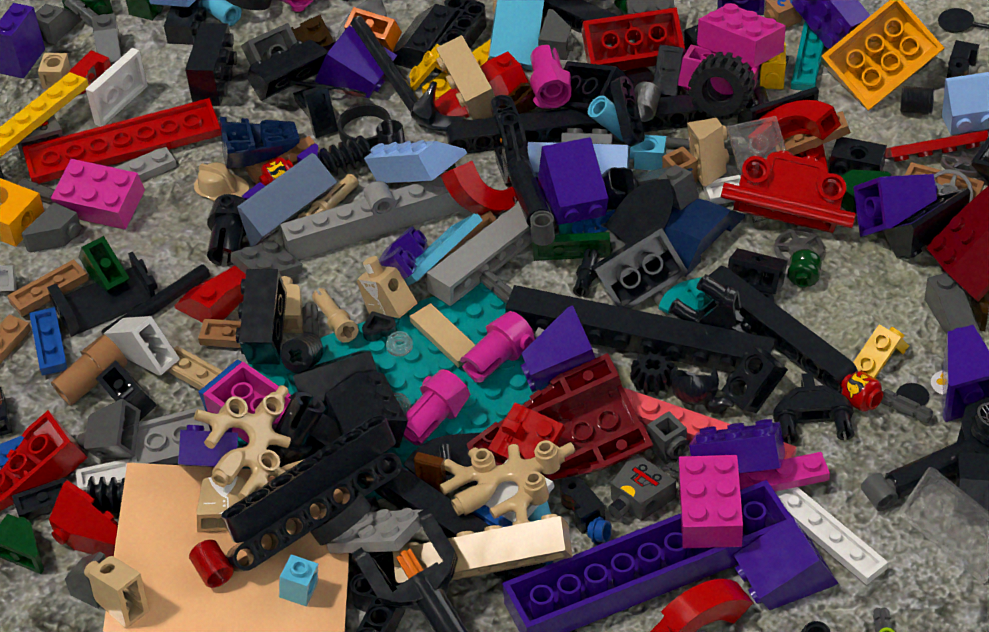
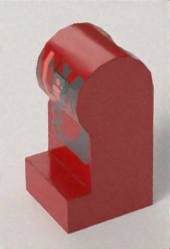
[68,50,111,94]

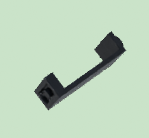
[47,251,158,337]

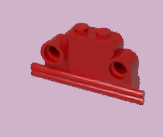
[720,151,856,233]

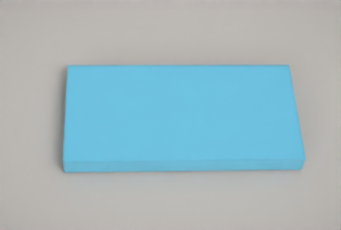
[488,0,544,71]
[404,213,482,286]

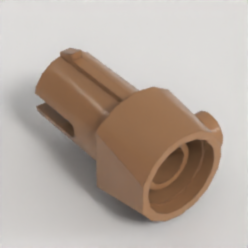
[51,335,128,406]

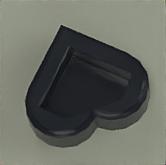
[362,311,397,342]

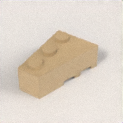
[436,35,495,120]

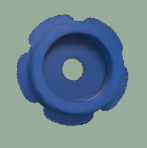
[587,517,612,545]

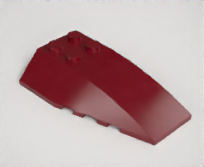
[927,186,989,302]
[467,353,654,480]

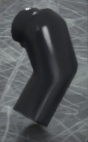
[746,86,769,109]

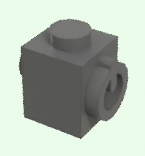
[647,411,689,463]

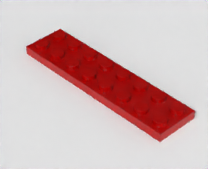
[22,98,221,184]

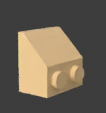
[687,118,729,186]

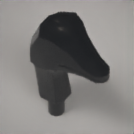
[411,81,469,131]

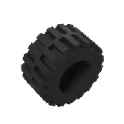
[688,52,755,120]

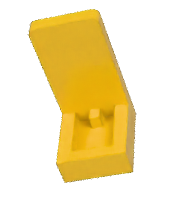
[760,42,786,90]
[409,44,448,91]
[853,324,909,378]

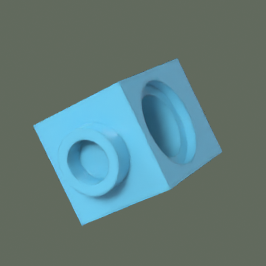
[630,135,666,170]
[279,554,319,607]

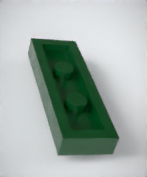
[533,232,611,261]

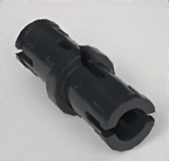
[573,249,600,297]

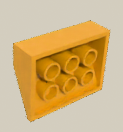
[821,0,945,111]

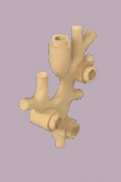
[194,385,291,500]
[440,440,576,521]

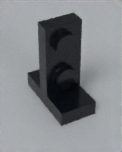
[293,85,338,138]

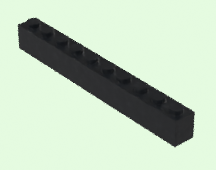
[505,285,775,373]

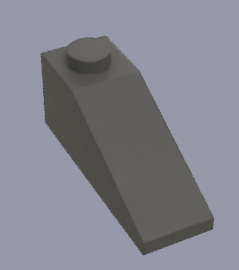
[637,165,699,210]
[924,272,982,338]

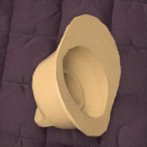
[194,162,249,201]

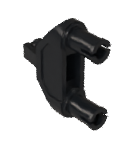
[668,274,752,333]
[773,373,855,444]

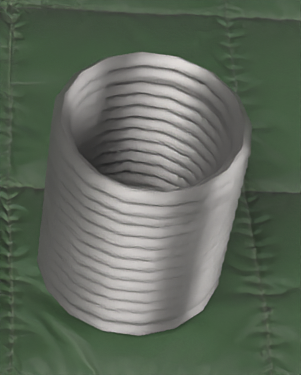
[634,82,661,122]

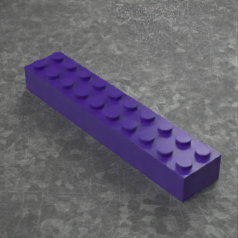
[502,480,791,632]

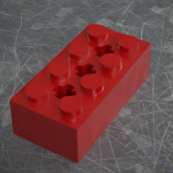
[581,7,685,71]

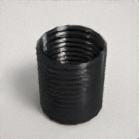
[900,86,935,114]
[376,119,405,145]

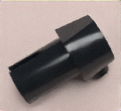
[207,194,246,266]
[267,391,326,467]

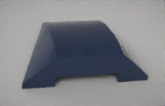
[220,117,300,169]
[663,198,745,277]

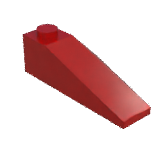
[435,52,529,118]
[174,265,246,323]
[0,410,88,511]
[49,480,118,558]

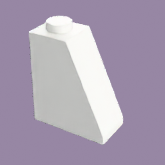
[104,316,180,375]

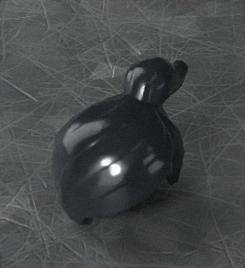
[602,167,639,212]
[670,366,734,414]

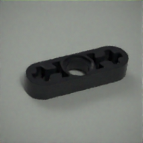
[610,76,645,147]

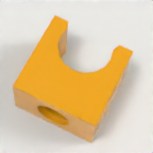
[0,178,44,247]

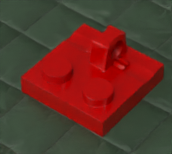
[488,402,565,461]

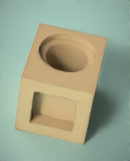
[38,53,71,89]

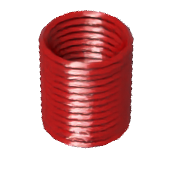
[189,539,234,588]

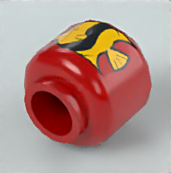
[259,157,294,186]
[841,371,884,412]

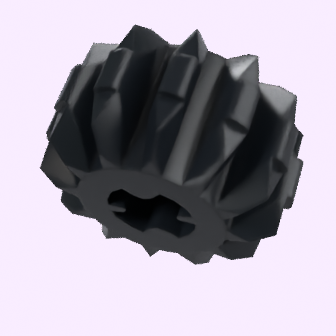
[630,350,675,396]

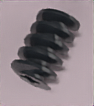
[319,135,371,176]
[281,332,323,373]
[87,476,125,513]

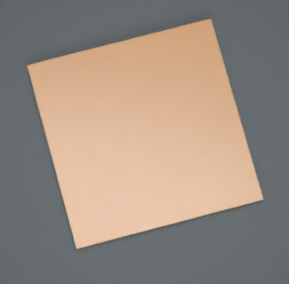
[103,463,349,632]

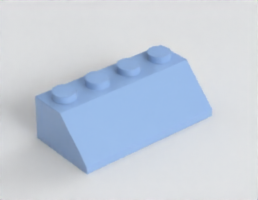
[942,72,989,135]
[364,140,467,183]
[528,142,630,177]

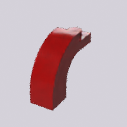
[747,100,841,157]
[440,161,518,216]
[650,579,754,632]

